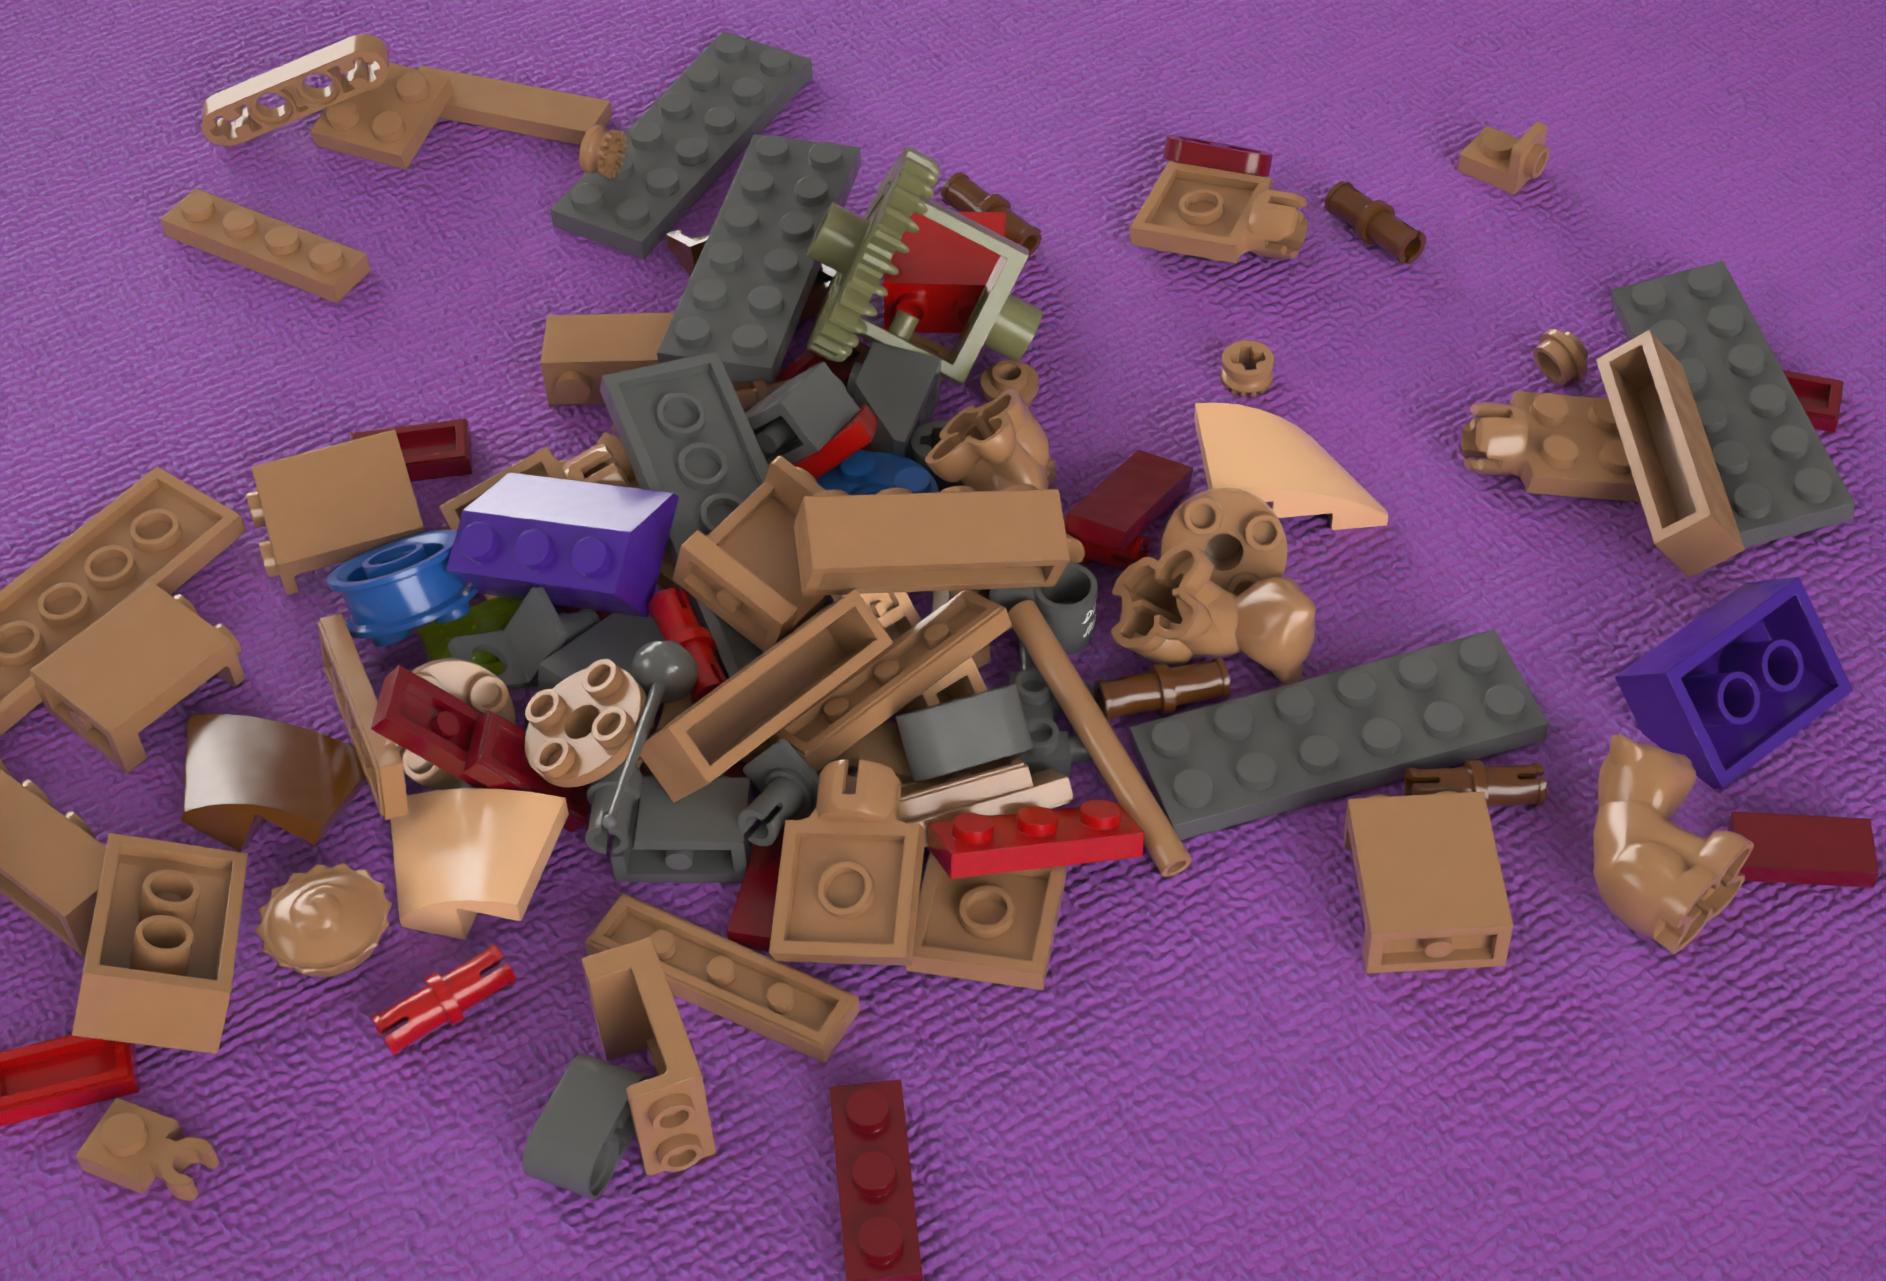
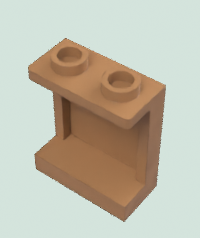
[246,429,425,595]
[672,456,832,652]
[30,581,245,773]
[1343,791,1514,974]
[581,936,716,1175]

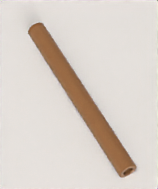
[1008,600,1192,877]

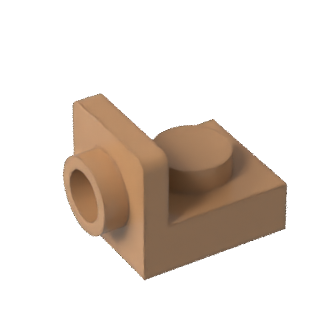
[1457,121,1550,195]

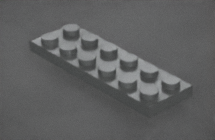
[550,31,813,259]
[657,134,861,384]
[1611,261,1855,547]
[599,351,830,679]
[1129,629,1549,840]

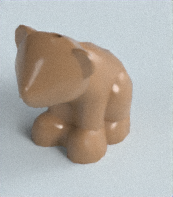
[924,389,1085,564]
[1111,541,1316,685]
[1593,734,1755,955]

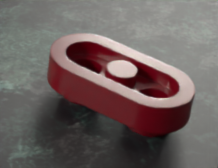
[1163,135,1273,177]

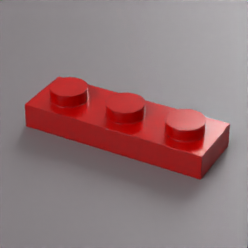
[927,799,1145,879]

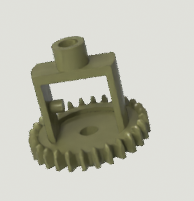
[806,146,1043,386]

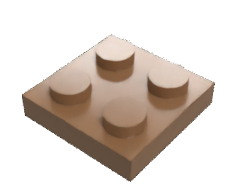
[310,57,455,170]
[906,852,1066,990]

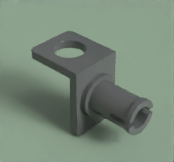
[447,586,600,690]
[737,738,858,847]

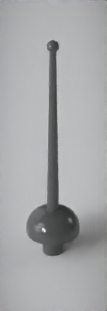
[602,640,698,829]

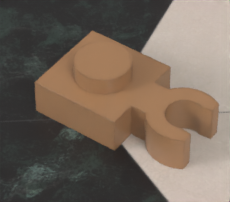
[75,1097,220,1201]

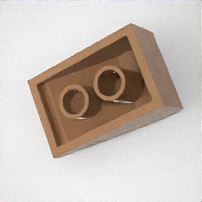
[72,833,248,1054]

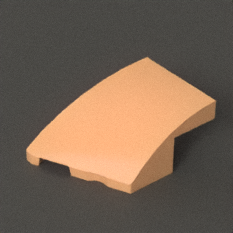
[1194,403,1388,530]
[390,788,569,940]

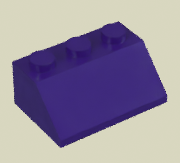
[446,472,679,618]
[1615,577,1853,789]

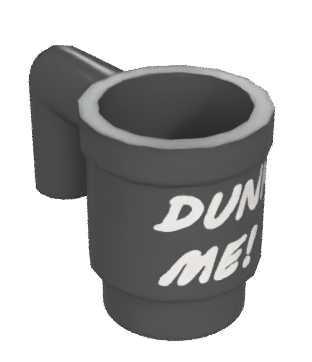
[989,563,1098,656]

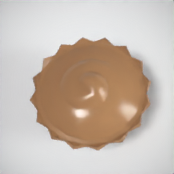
[255,863,392,978]

